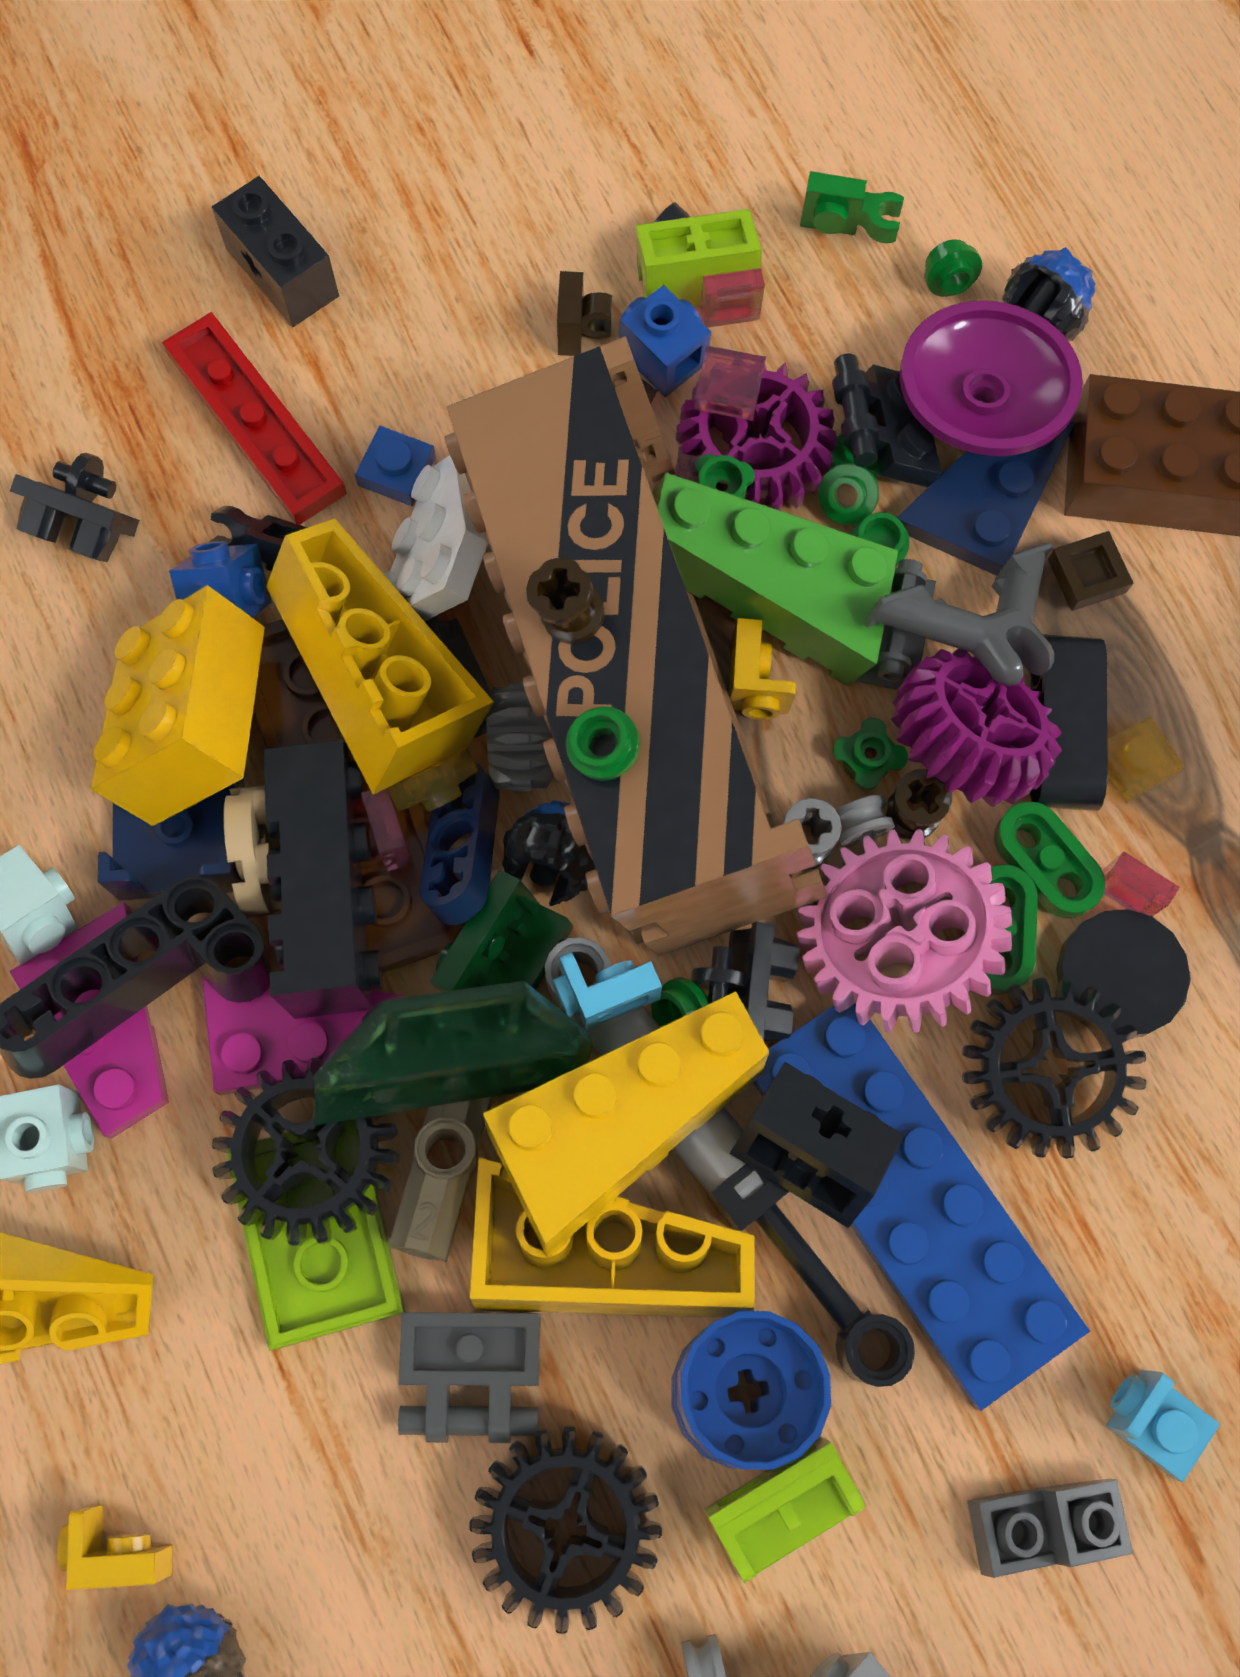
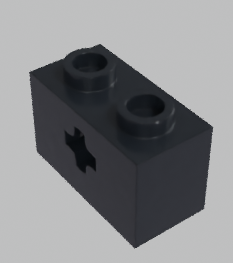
[212,176,339,327]
[729,1062,904,1228]

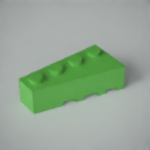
[652,473,898,686]

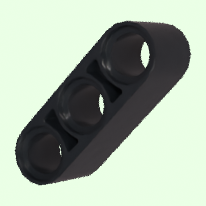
[1030,634,1108,811]

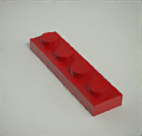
[162,312,347,525]

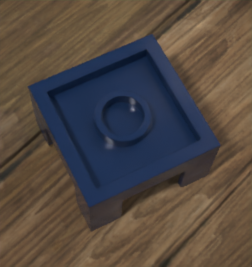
[98,772,245,901]

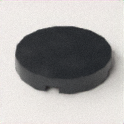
[1056,909,1191,1038]

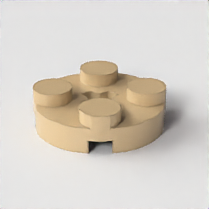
[224,785,282,917]

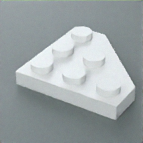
[384,455,488,621]

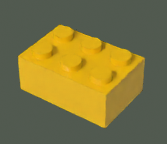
[90,585,265,826]

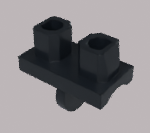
[10,453,140,562]
[691,921,800,1042]

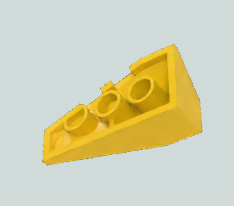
[0,1232,154,1364]

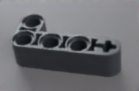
[0,876,272,1079]

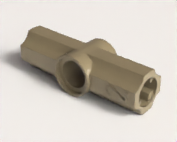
[389,1048,501,1262]

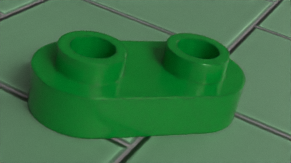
[994,802,1105,919]
[986,864,1038,995]

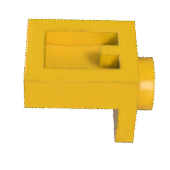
[728,618,796,720]
[57,1505,173,1590]

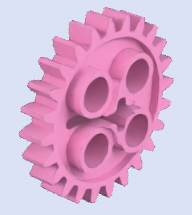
[797,829,1012,1033]

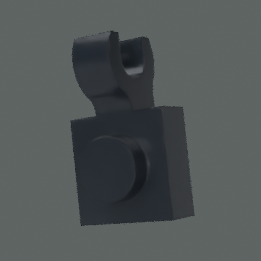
[209,506,308,572]

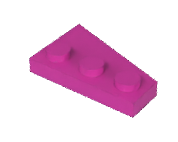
[9,902,169,1139]
[202,976,414,1095]

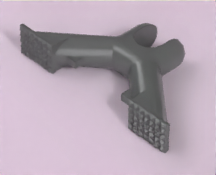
[864,543,1055,686]

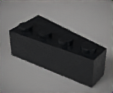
[264,740,383,1019]

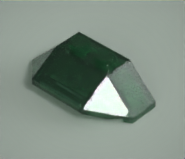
[312,981,593,1125]

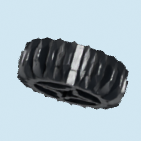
[962,978,1146,1159]
[212,1058,399,1246]
[469,1425,662,1634]

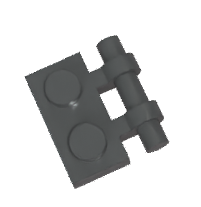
[398,1312,541,1443]

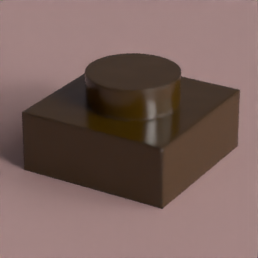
[1048,531,1134,612]

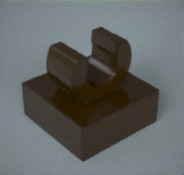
[557,271,612,356]

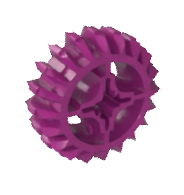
[676,357,837,511]
[891,649,1062,807]

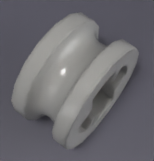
[836,795,895,846]
[681,1634,726,1677]

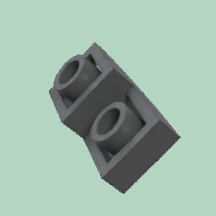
[967,1479,1133,1578]

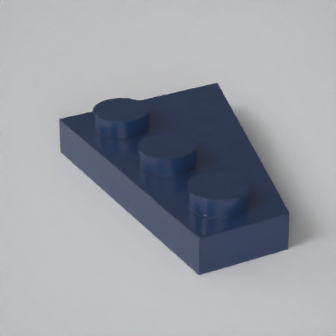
[897,421,1075,575]

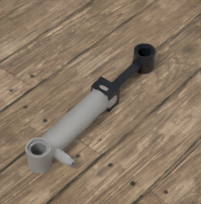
[526,937,915,1387]

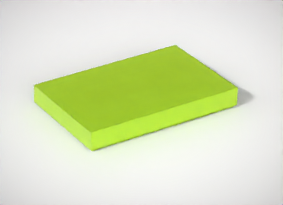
[227,1116,406,1351]

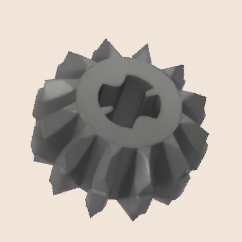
[486,683,553,792]

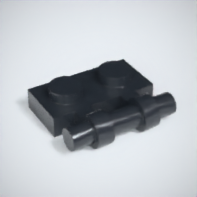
[832,353,942,487]

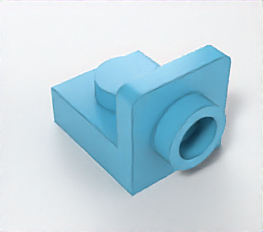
[552,952,662,1030]
[1105,1370,1220,1482]

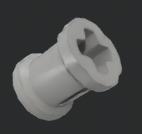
[783,798,842,870]

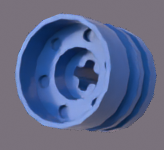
[671,1311,831,1470]

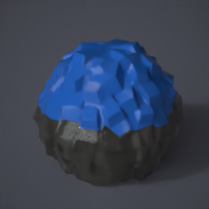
[127,1604,246,1677]

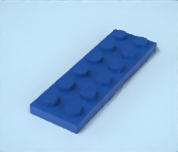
[753,1003,1090,1411]

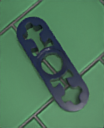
[419,762,500,925]

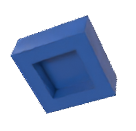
[355,425,436,506]

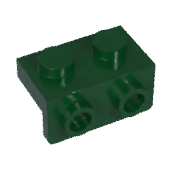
[430,870,573,1033]

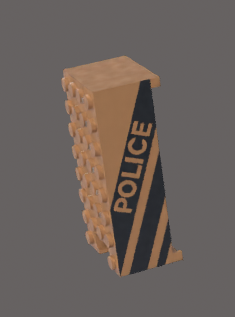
[445,336,828,956]

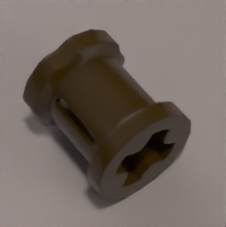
[526,557,605,644]
[885,769,952,839]

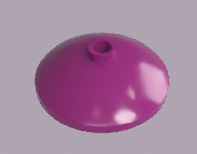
[900,300,1083,456]

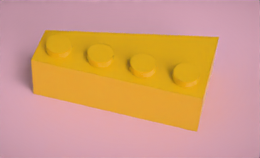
[266,518,494,795]
[483,991,769,1258]
[470,1157,755,1318]

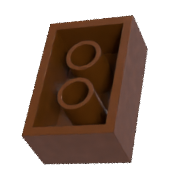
[1064,374,1240,536]

